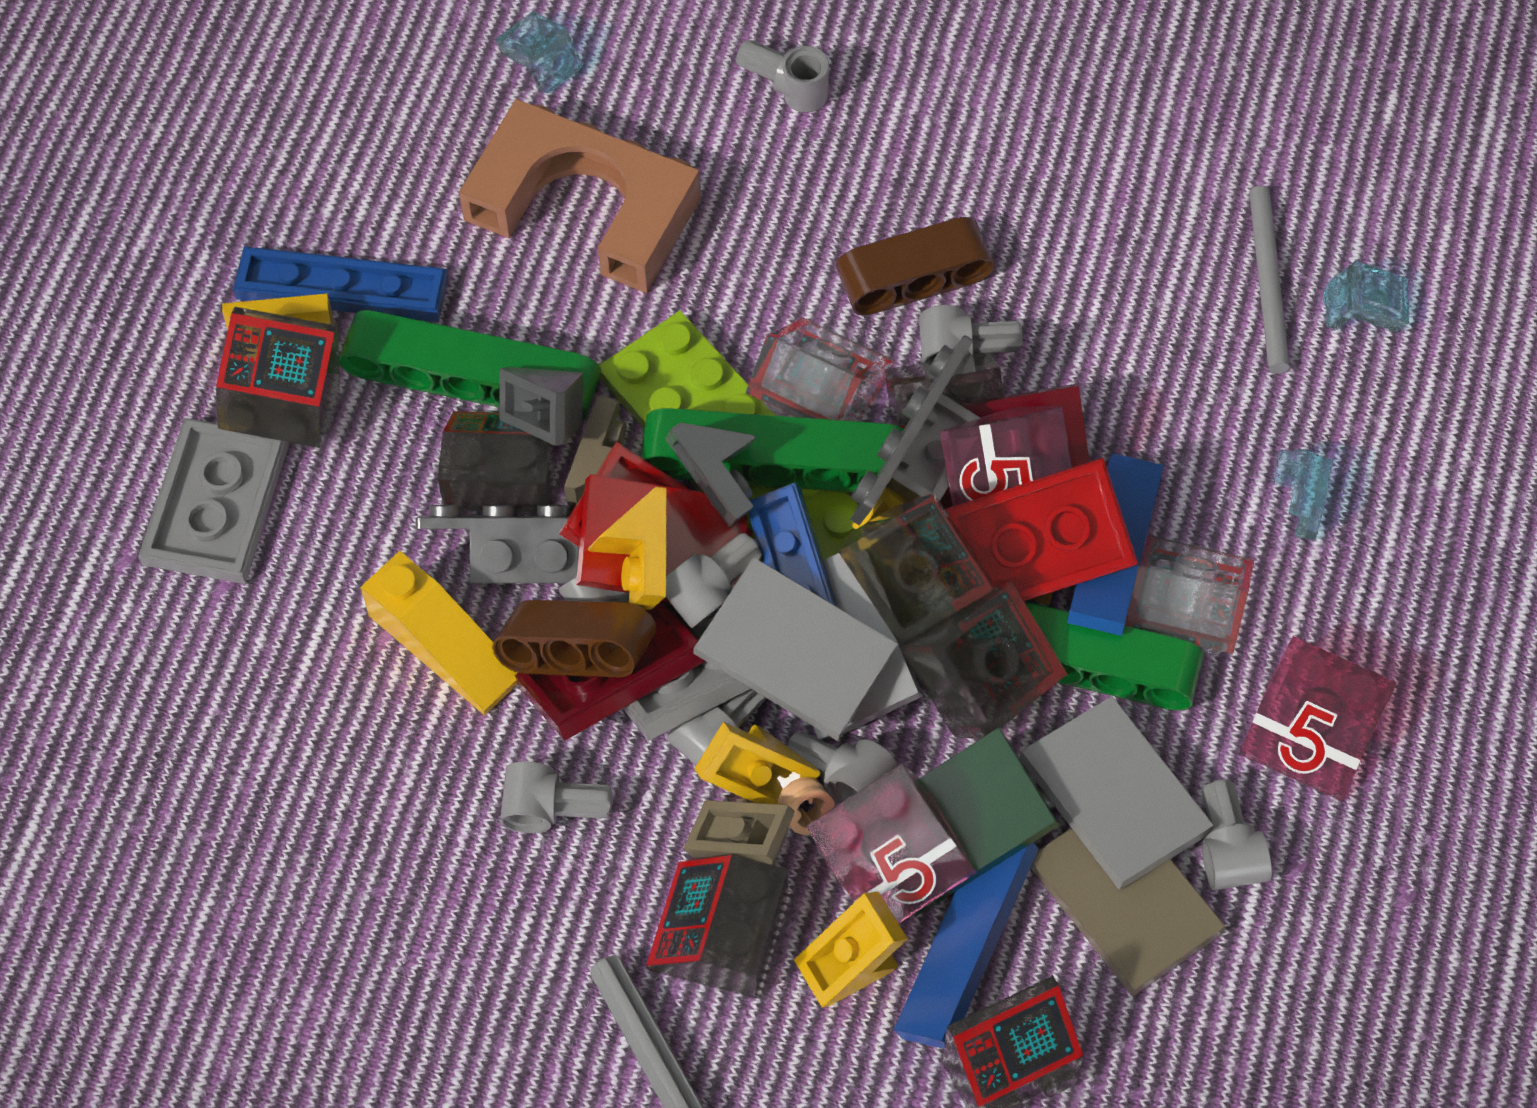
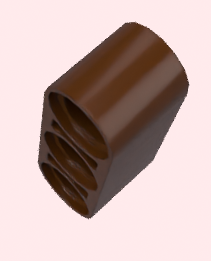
[835,217,995,315]
[492,600,657,677]

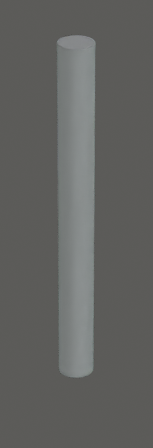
[1249,186,1290,374]

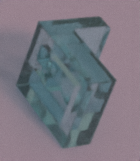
[495,11,582,93]
[1323,260,1409,332]
[1272,449,1333,541]

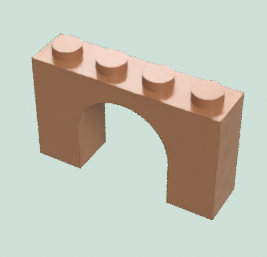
[459,99,701,293]

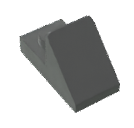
[665,422,756,528]

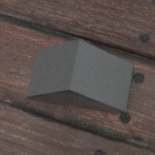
[499,367,583,446]

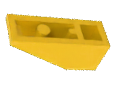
[360,550,518,716]

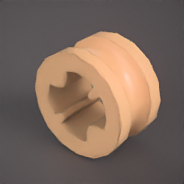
[777,777,835,835]

